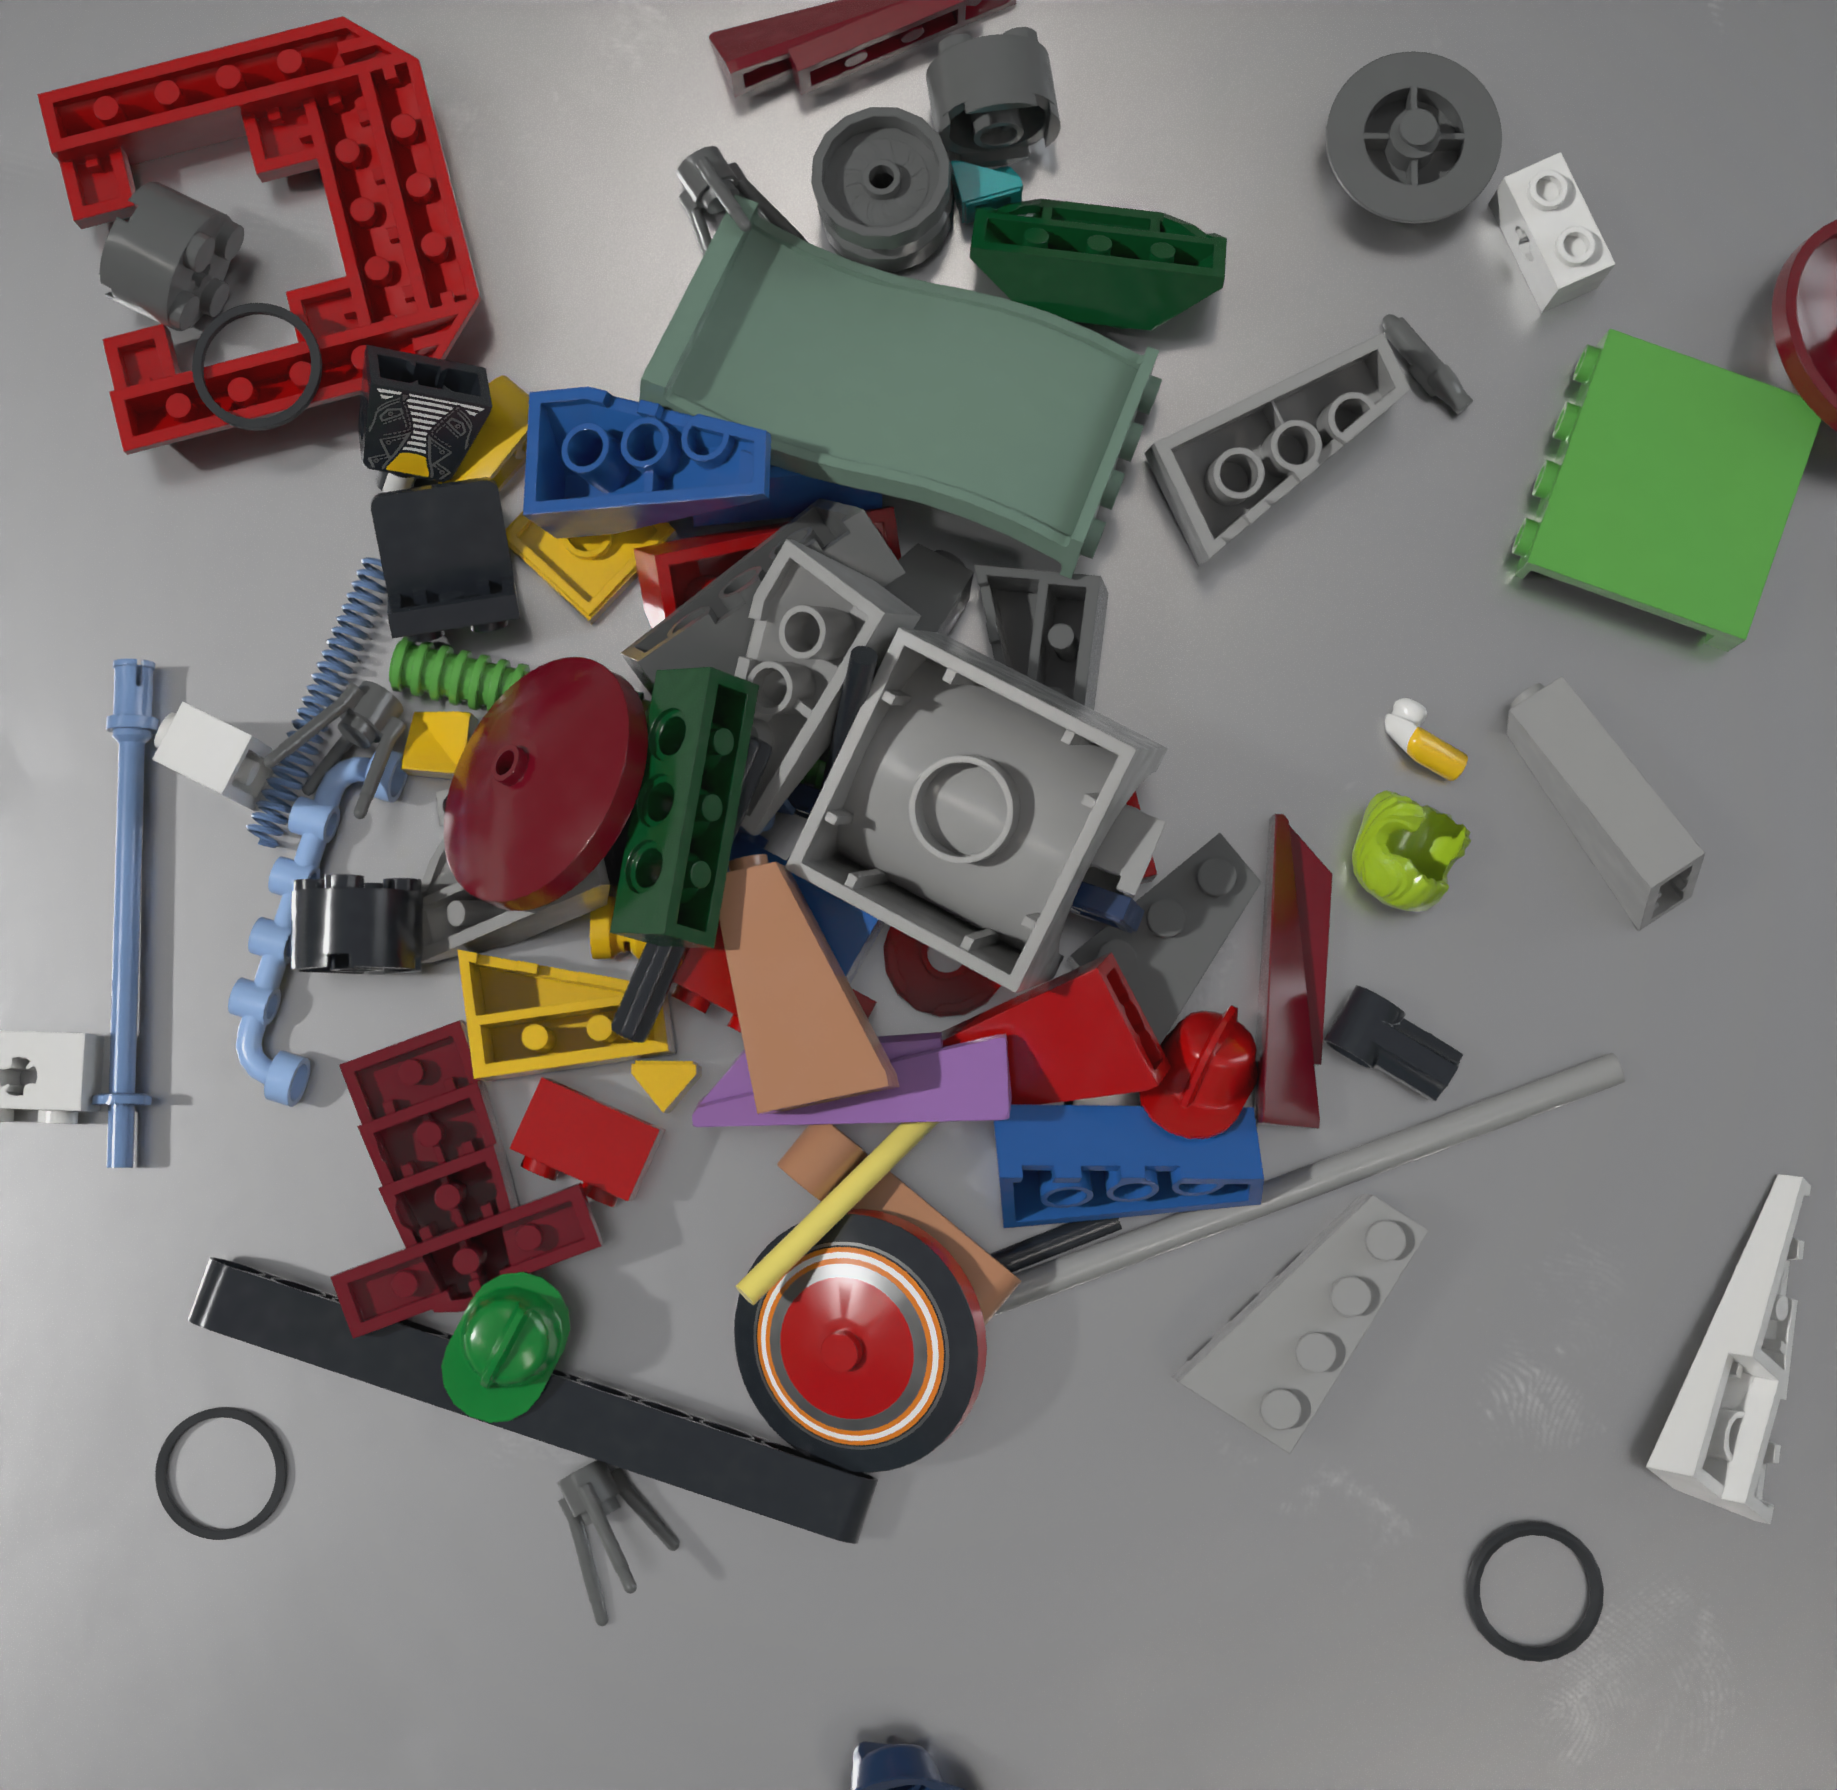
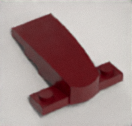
[330,1020,604,1339]

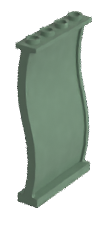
[639,194,1162,579]

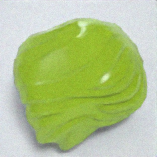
[1352,790,1471,912]

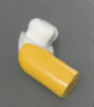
[1384,698,1468,781]

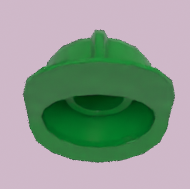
[441,1272,571,1423]

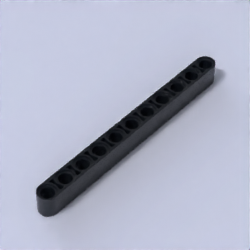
[188,1257,878,1544]

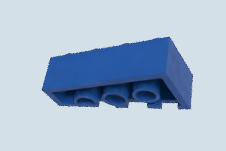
[994,1104,1264,1228]

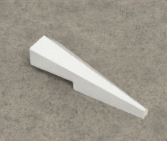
[1646,1174,1811,1524]

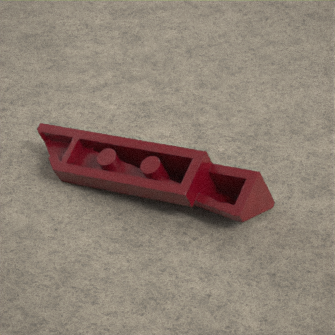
[709,0,1017,98]
[1254,813,1333,1129]

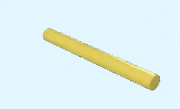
[735,1122,939,1305]

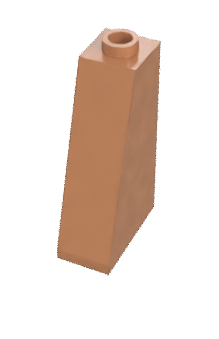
[719,854,899,1114]

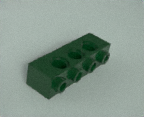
[610,667,759,948]

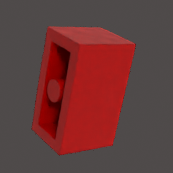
[509,1077,666,1208]

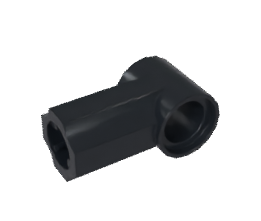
[1324,985,1463,1101]

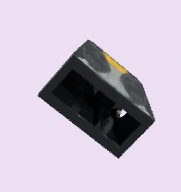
[358,345,492,492]

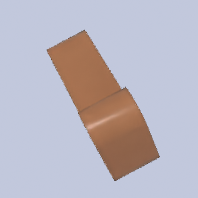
[776,1124,1021,1326]

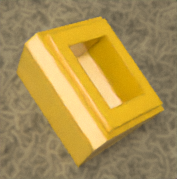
[631,1061,702,1114]

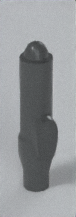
[1382,314,1473,415]

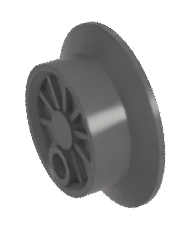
[1326,51,1502,223]

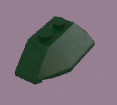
[969,198,1227,331]

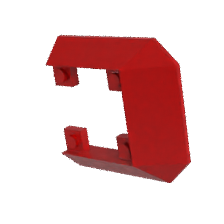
[37,16,481,455]

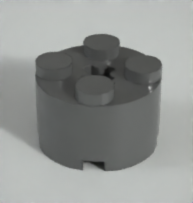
[926,27,1061,167]
[99,182,244,331]

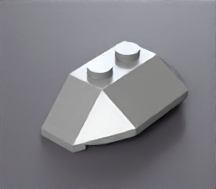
[418,838,610,963]

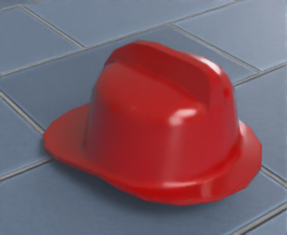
[1139,1005,1258,1139]

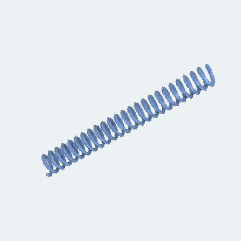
[246,557,387,848]

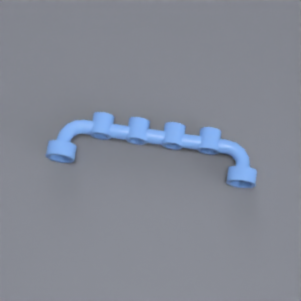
[228,750,408,1107]

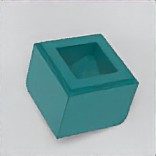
[950,160,1023,224]

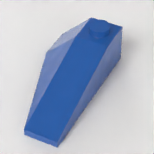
[523,386,771,539]

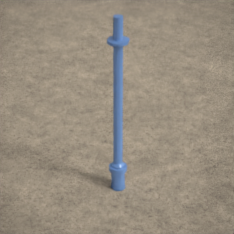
[92,659,159,1168]

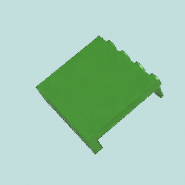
[1512,328,1821,652]

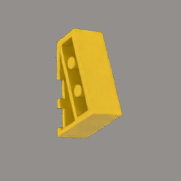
[457,950,676,1081]

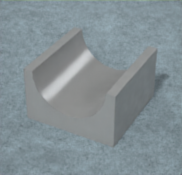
[784,627,1168,993]

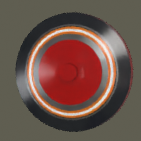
[734,1209,987,1473]

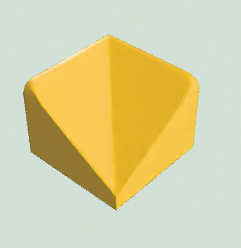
[401,711,478,779]

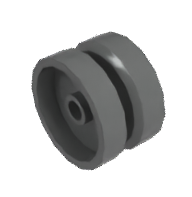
[811,107,955,272]

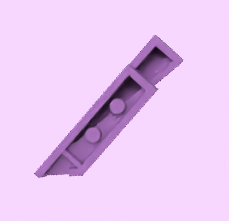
[692,1032,1012,1127]

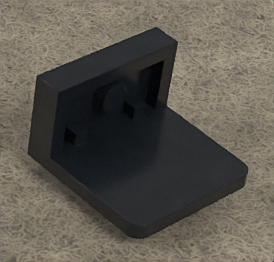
[371,477,520,642]

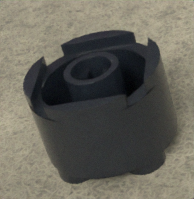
[291,874,423,974]

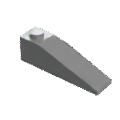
[734,539,921,835]

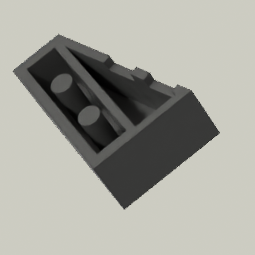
[974,565,1109,710]

